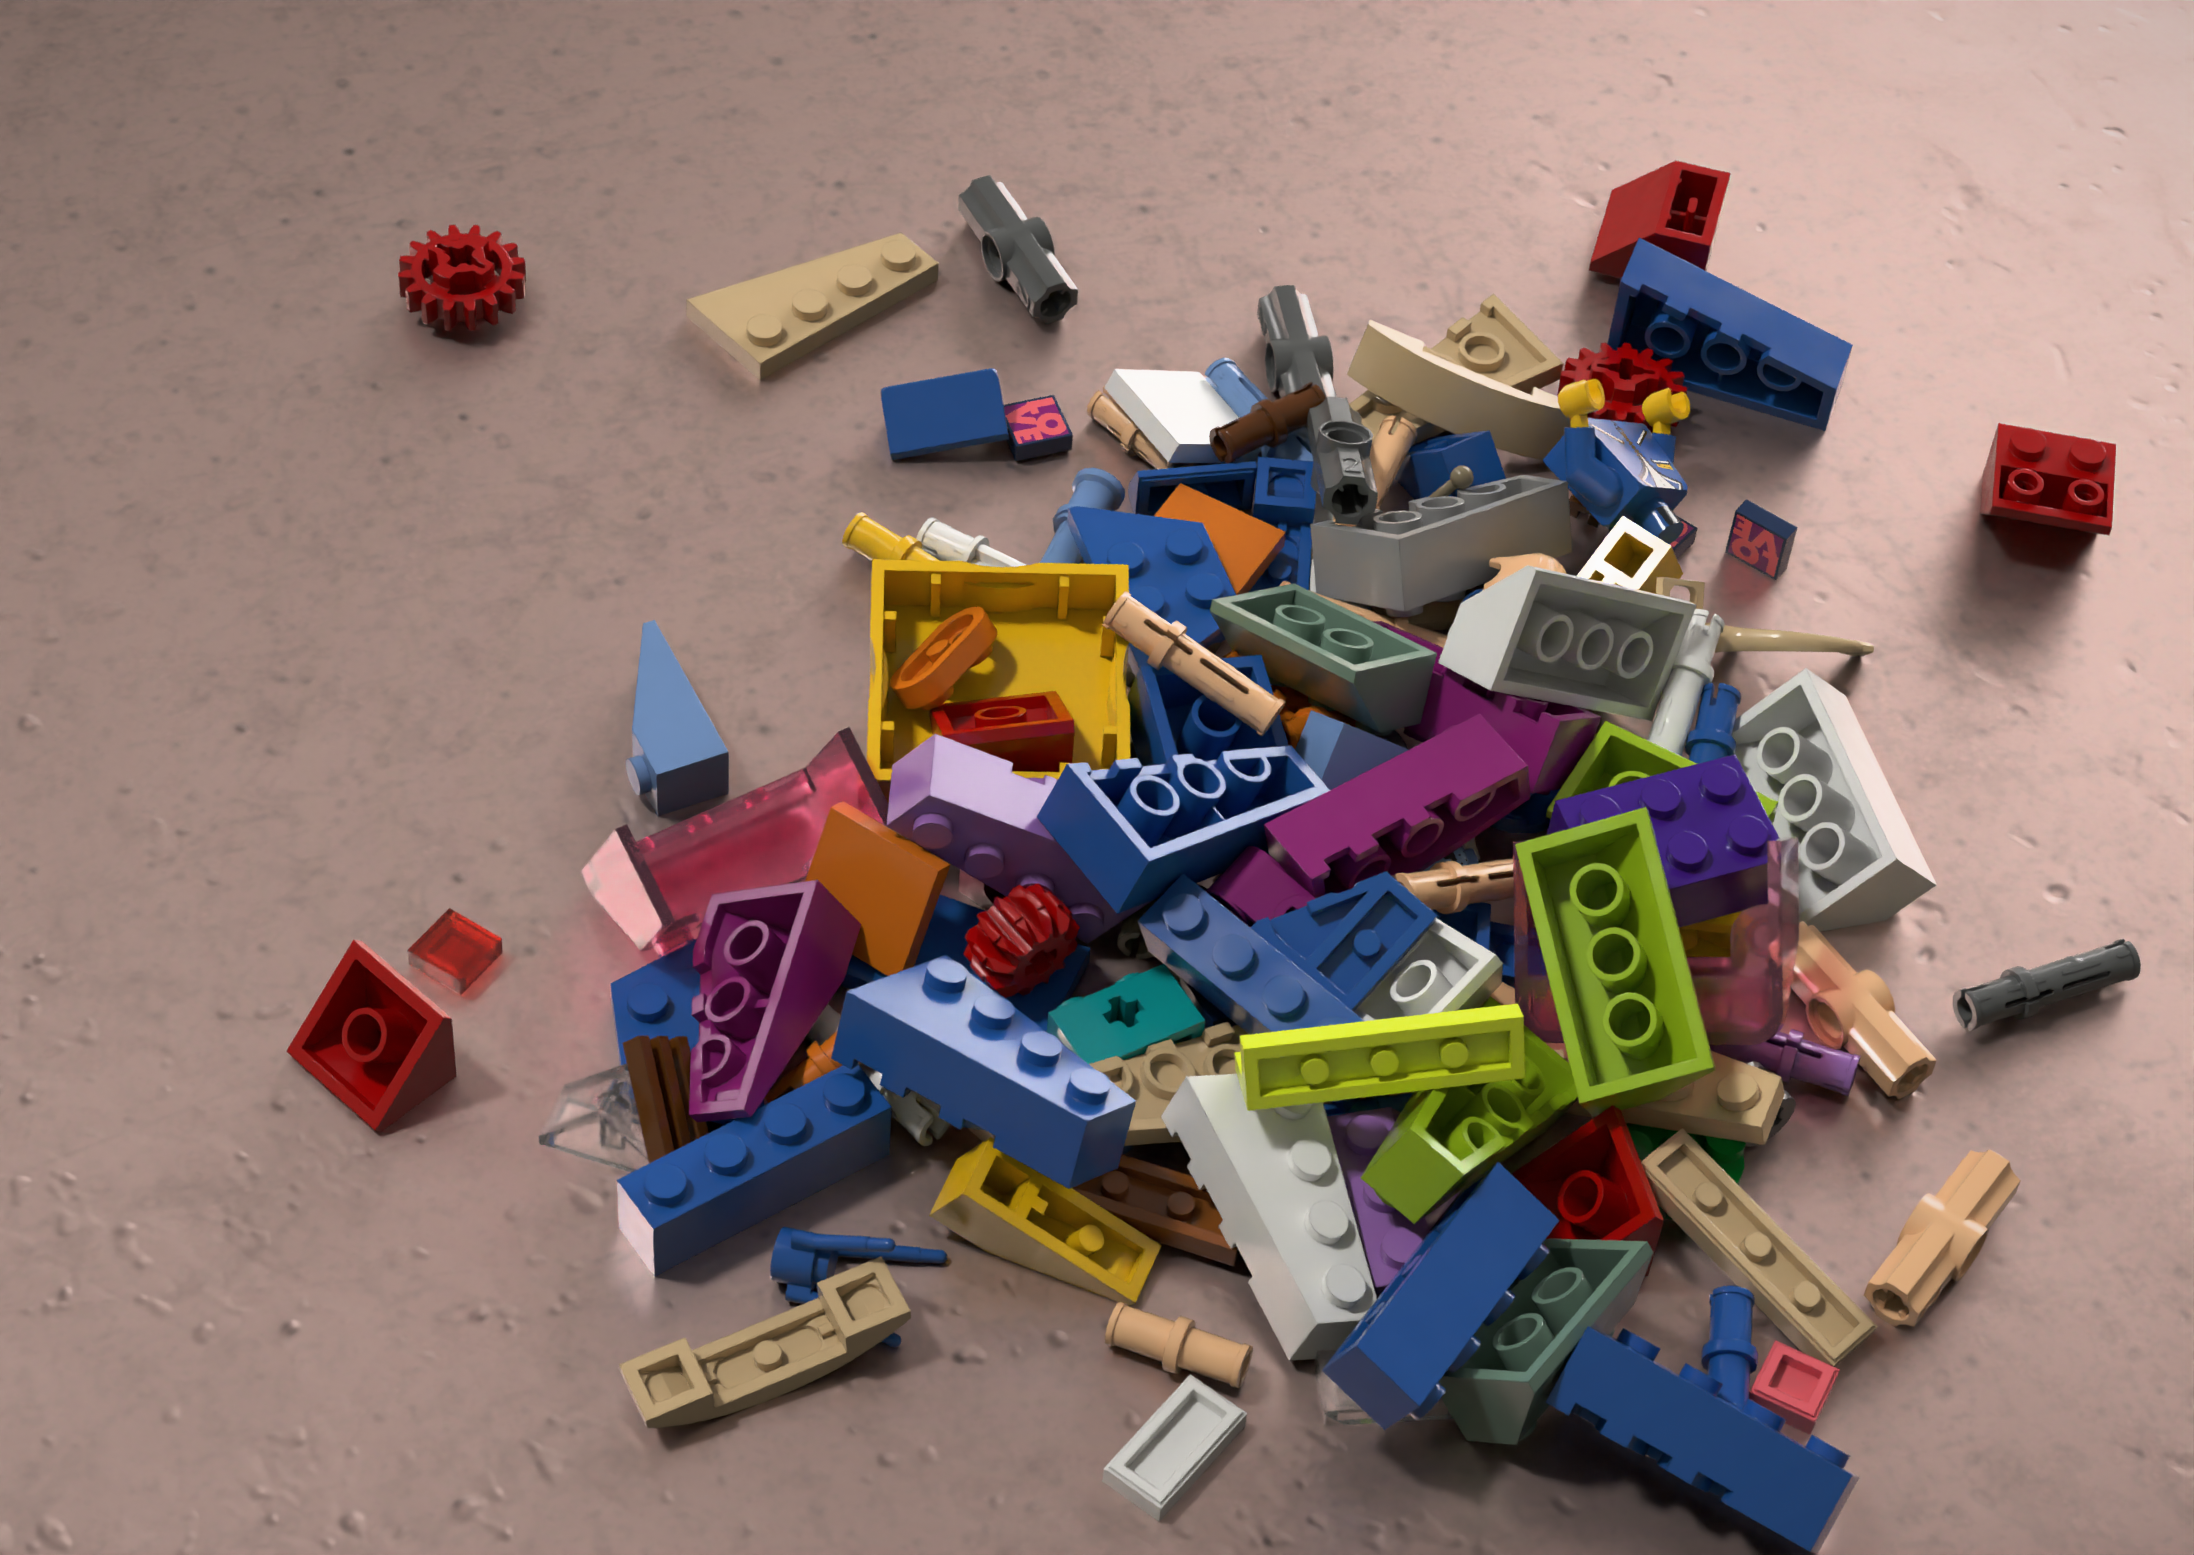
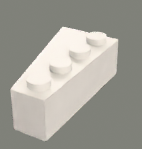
[1161,1074,1377,1361]

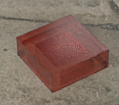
[407,908,503,995]

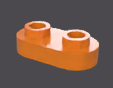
[890,606,997,710]

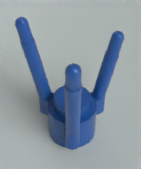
[770,1227,947,1348]

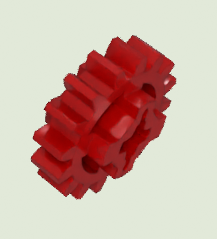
[398,224,526,331]
[1557,342,1687,433]

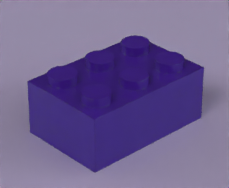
[1547,754,1790,928]

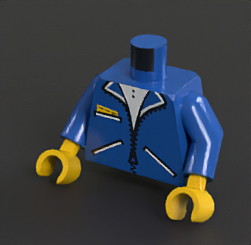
[1543,379,1690,544]

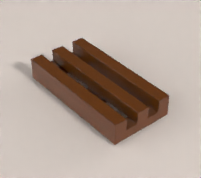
[623,1035,709,1163]

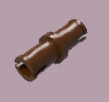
[1209,382,1326,464]

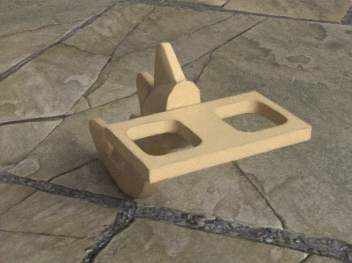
[1656,577,1874,656]

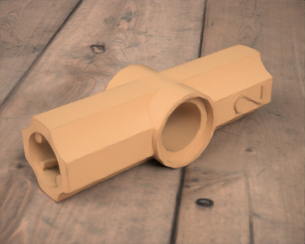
[1766,921,1937,1100]
[1863,1149,2021,1327]

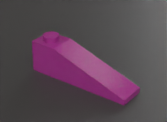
[689,880,861,1122]

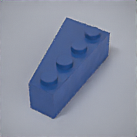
[1607,238,1853,431]
[1037,746,1330,914]
[831,955,1136,1189]
[1545,1326,1860,1553]

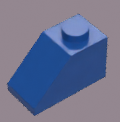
[1395,430,1506,500]

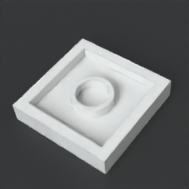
[1104,369,1261,463]

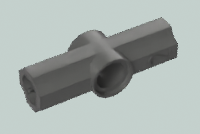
[958,175,1078,324]
[1257,285,1336,428]
[1307,396,1378,525]

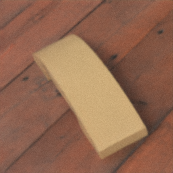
[1347,320,1570,460]
[619,1256,911,1428]

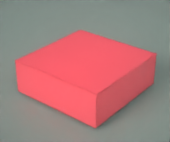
[1749,1340,1840,1435]

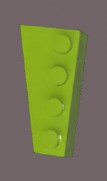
[1361,996,1578,1224]

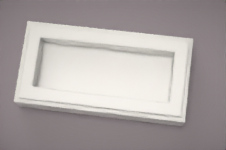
[1102,1374,1247,1522]

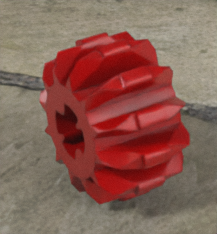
[964,883,1080,998]

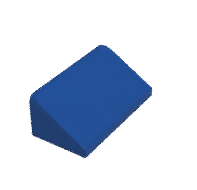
[880,368,1009,460]
[1128,461,1257,516]

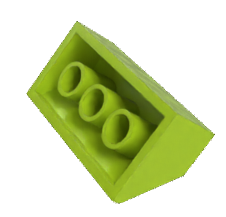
[1515,807,1716,1118]

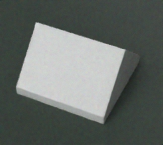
[1354,919,1503,1021]

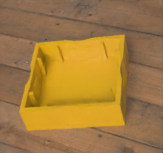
[866,559,1131,820]

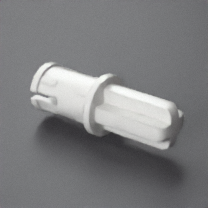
[916,517,1026,567]

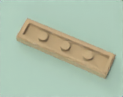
[1641,1128,1878,1367]

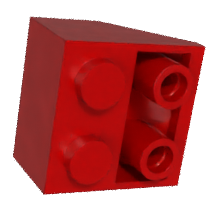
[1589,160,1731,279]
[1980,423,2116,535]

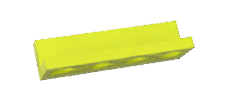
[1234,1004,1526,1111]

